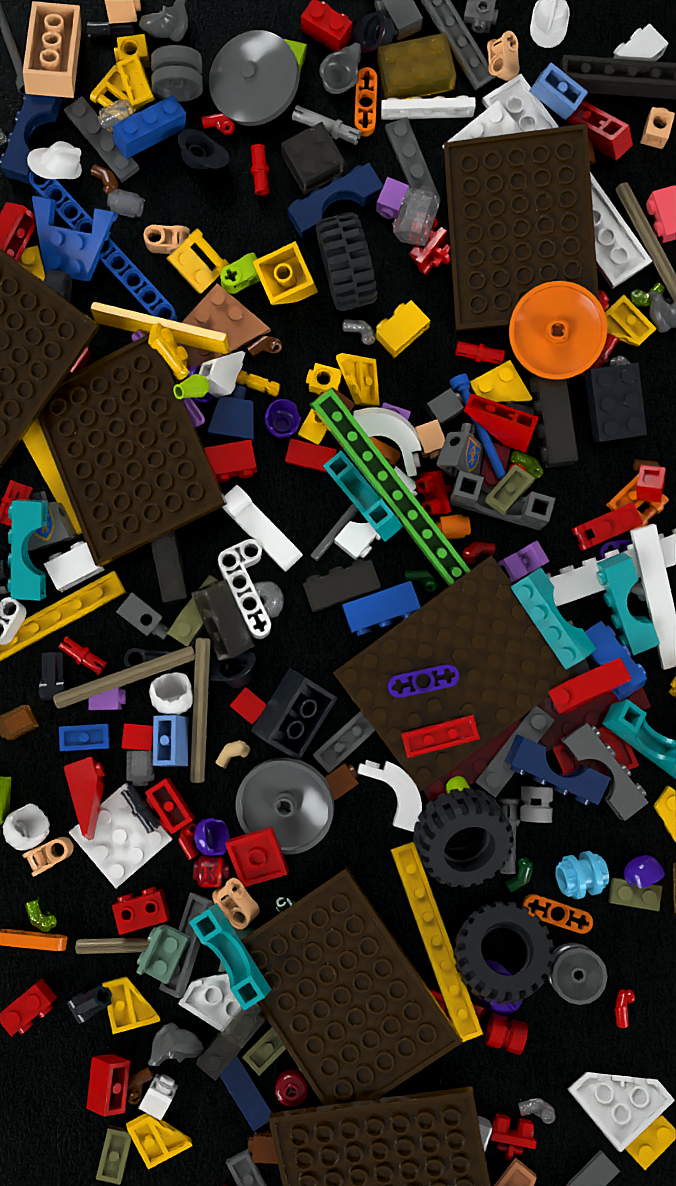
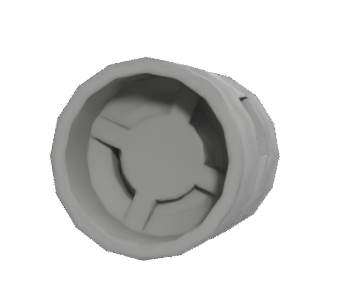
[520,786,553,823]

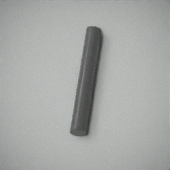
[310,503,359,562]

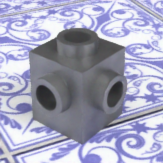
[463,0,498,33]

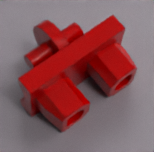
[409,227,451,275]
[415,470,452,515]
[0,480,34,527]
[490,1114,537,1160]

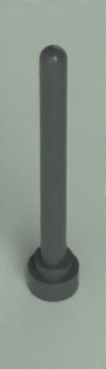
[0,3,25,95]

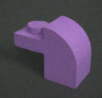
[497,541,549,583]

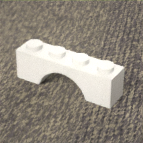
[334,466,418,560]

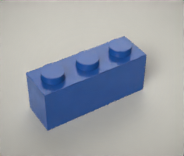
[113,95,186,159]
[342,581,420,636]
[585,621,647,701]

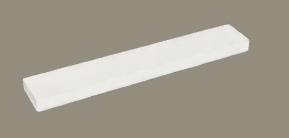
[630,524,676,670]

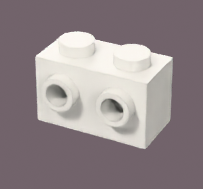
[44,541,105,592]

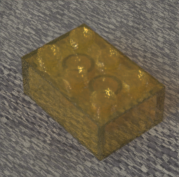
[377,33,456,100]

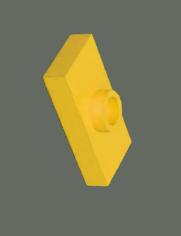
[116,54,155,109]
[298,393,328,445]

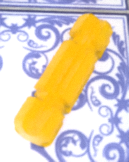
[236,370,280,396]

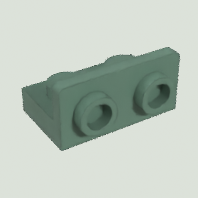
[136,923,190,984]

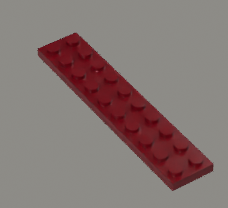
[424,687,651,802]

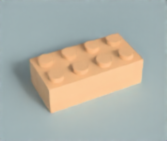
[23,1,82,98]

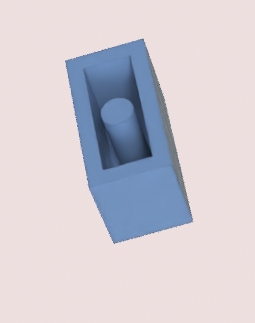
[529,63,588,120]
[153,715,189,767]

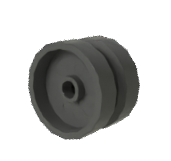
[151,45,203,102]
[548,942,607,1005]

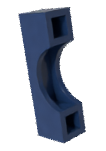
[0,92,63,185]
[288,163,383,240]
[505,734,611,805]

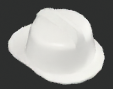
[530,0,570,48]
[27,141,82,179]

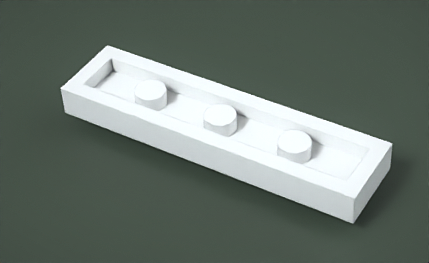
[381,95,475,120]

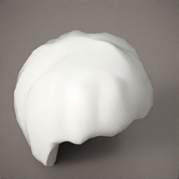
[149,672,193,715]
[2,804,50,850]

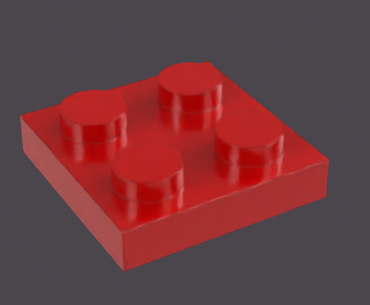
[225,826,289,887]

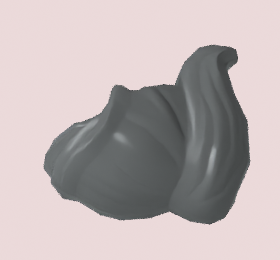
[139,0,188,42]
[319,43,361,94]
[649,290,676,333]
[148,1022,204,1066]

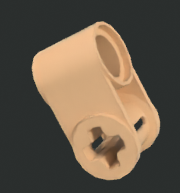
[487,31,520,81]
[144,225,190,254]
[23,837,74,877]
[212,878,259,930]

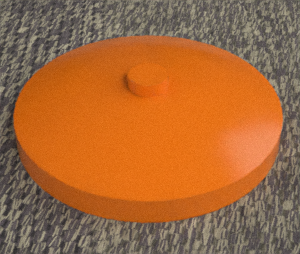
[509,281,607,380]

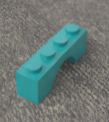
[323,451,404,541]
[7,499,48,600]
[596,552,660,656]
[510,567,596,670]
[602,699,676,779]
[189,903,271,1011]

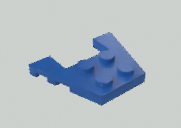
[32,196,118,281]

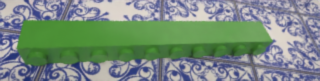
[309,388,470,586]

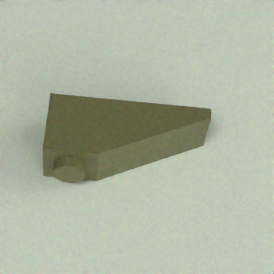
[167,575,229,647]

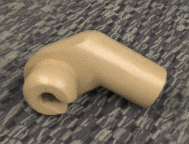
[215,741,250,768]

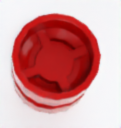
[485,1012,528,1055]

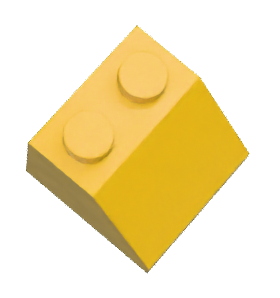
[253,241,318,305]

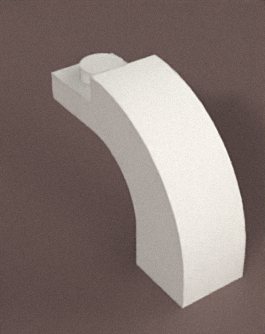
[353,407,421,477]
[357,760,422,832]

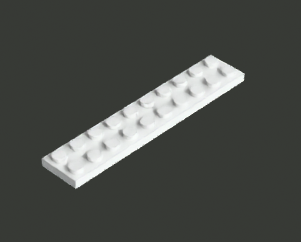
[482,74,652,289]

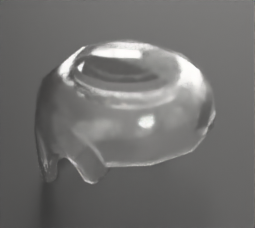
[254,581,284,618]

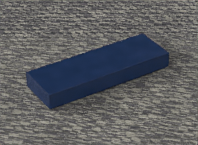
[214,1051,273,1131]

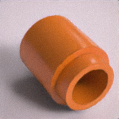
[435,514,471,540]

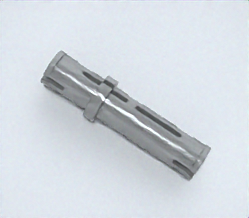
[292,105,361,145]

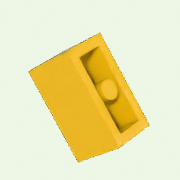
[375,300,430,358]

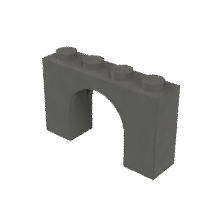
[449,471,555,531]

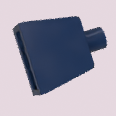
[208,385,255,444]

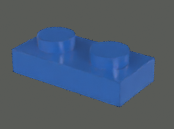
[59,724,110,751]

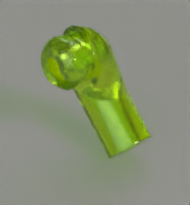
[631,283,665,306]
[511,451,543,479]
[25,900,57,932]

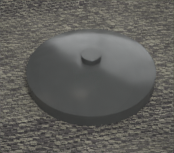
[209,30,300,126]
[236,758,334,855]

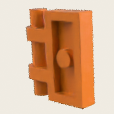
[606,474,669,530]

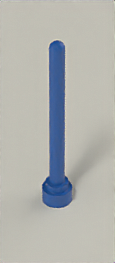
[450,374,506,480]

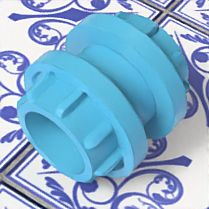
[555,851,609,899]

